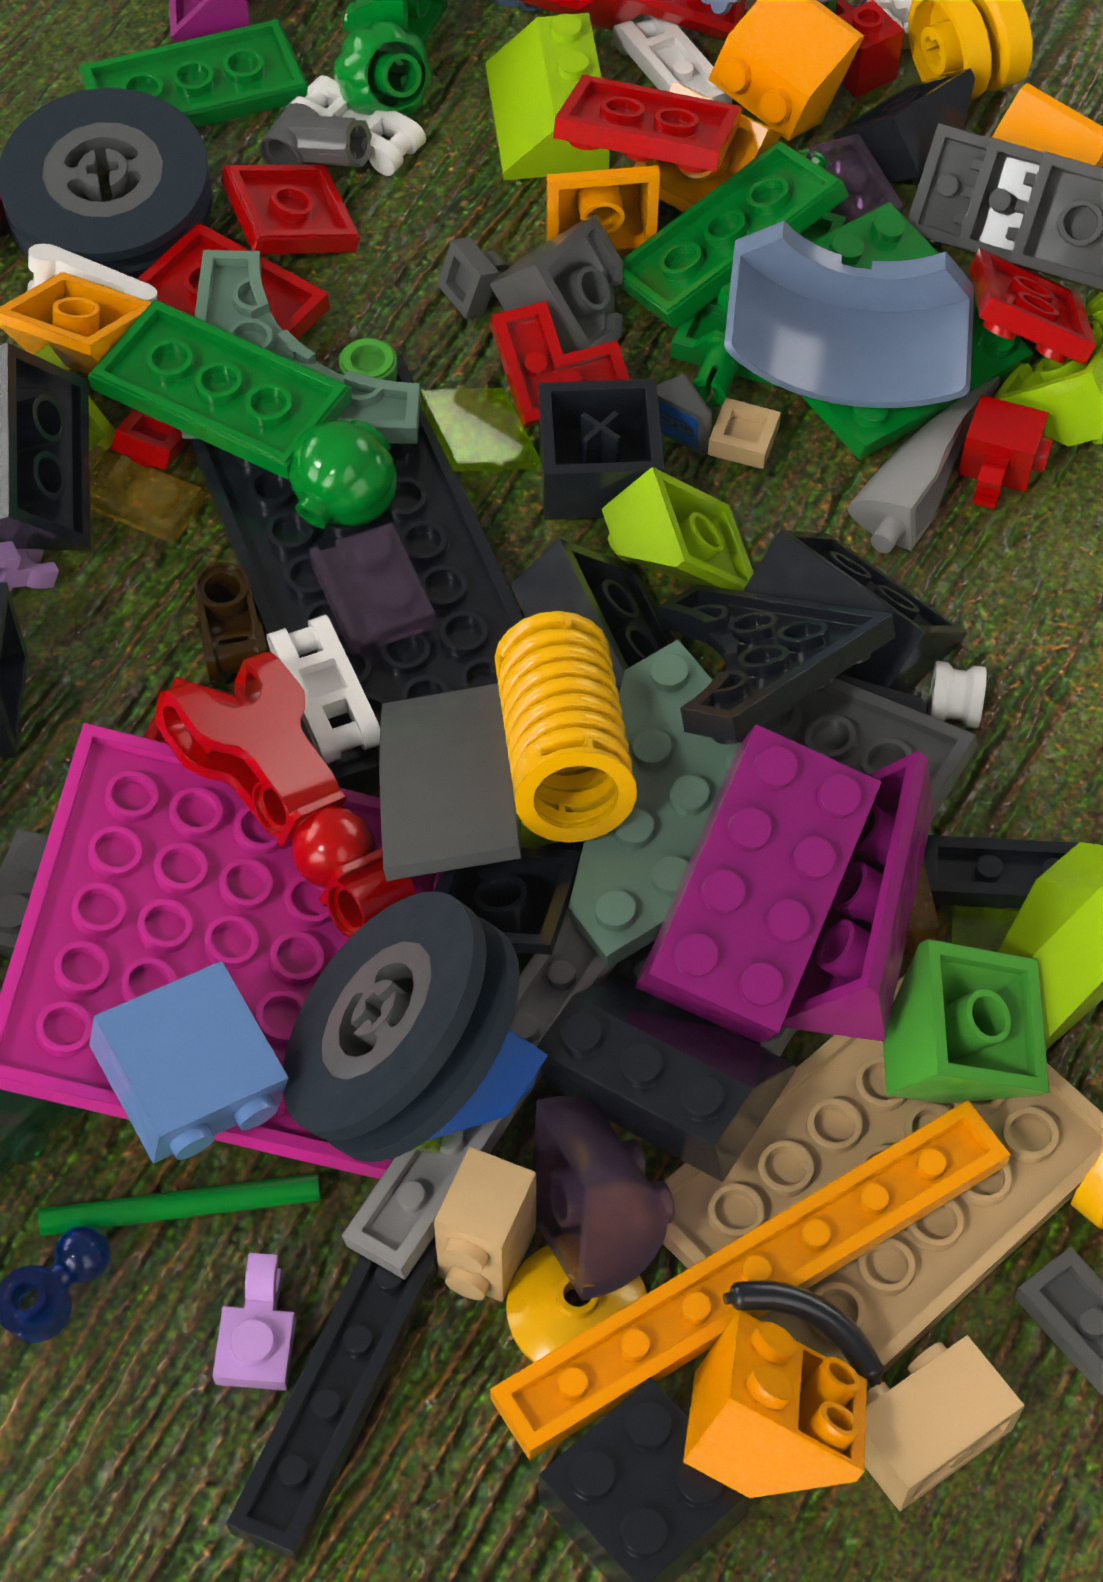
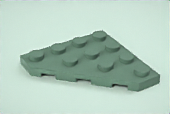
[569,640,741,969]

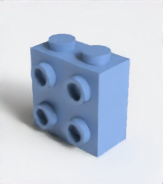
[89,961,288,1164]

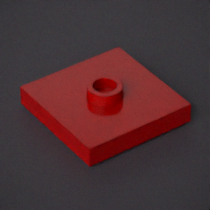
[221,164,360,254]

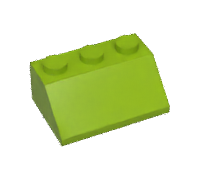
[485,13,610,181]

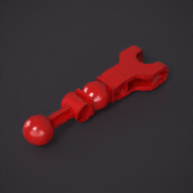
[156,652,416,938]

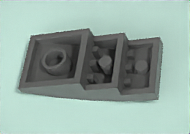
[908,123,1103,290]
[379,683,521,881]

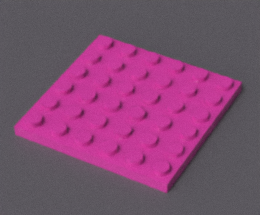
[0,723,443,1179]

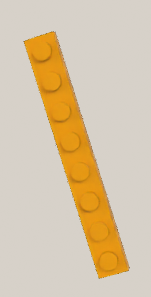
[490,1100,1011,1461]

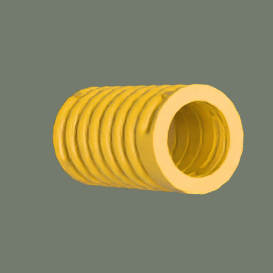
[494,611,637,843]

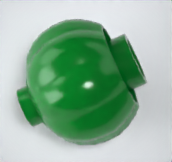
[333,20,433,117]
[288,419,397,529]

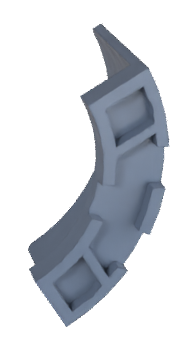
[724,221,974,408]

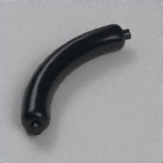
[723,1280,883,1388]

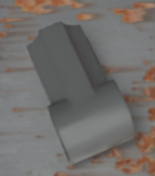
[259,103,372,167]

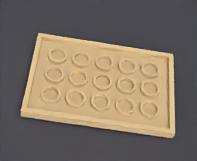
[635,974,1103,1388]

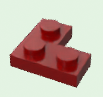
[489,301,630,429]

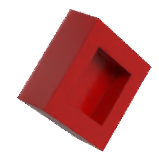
[111,409,187,471]

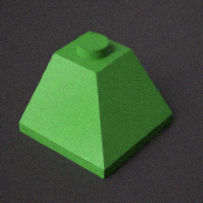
[883,939,1049,1104]

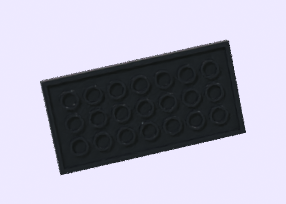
[188,354,524,789]

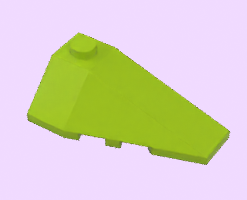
[993,290,1103,447]
[998,842,1103,1050]

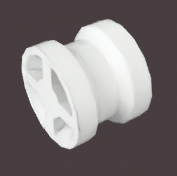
[928,661,987,729]

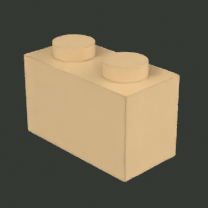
[434,1146,536,1302]
[865,1335,1025,1512]

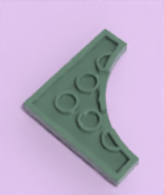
[181,250,421,444]

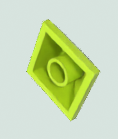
[602,467,754,591]

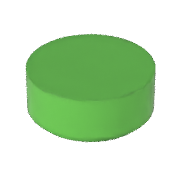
[339,338,398,381]

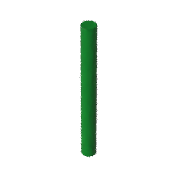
[38,1173,321,1237]

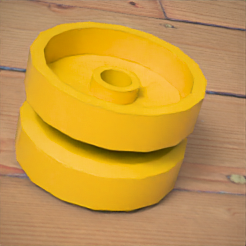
[908,0,1033,101]

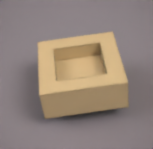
[708,398,781,469]

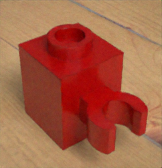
[835,0,904,98]
[958,395,1054,510]

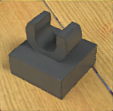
[437,237,510,319]

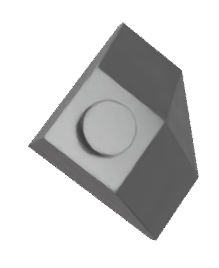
[489,214,623,354]

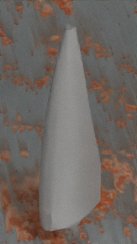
[847,377,1000,553]

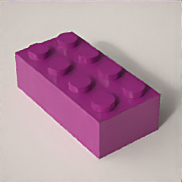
[636,724,882,1044]

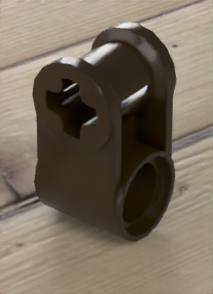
[194,562,268,684]

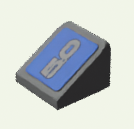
[657,374,712,454]

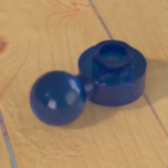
[0,1225,111,1343]

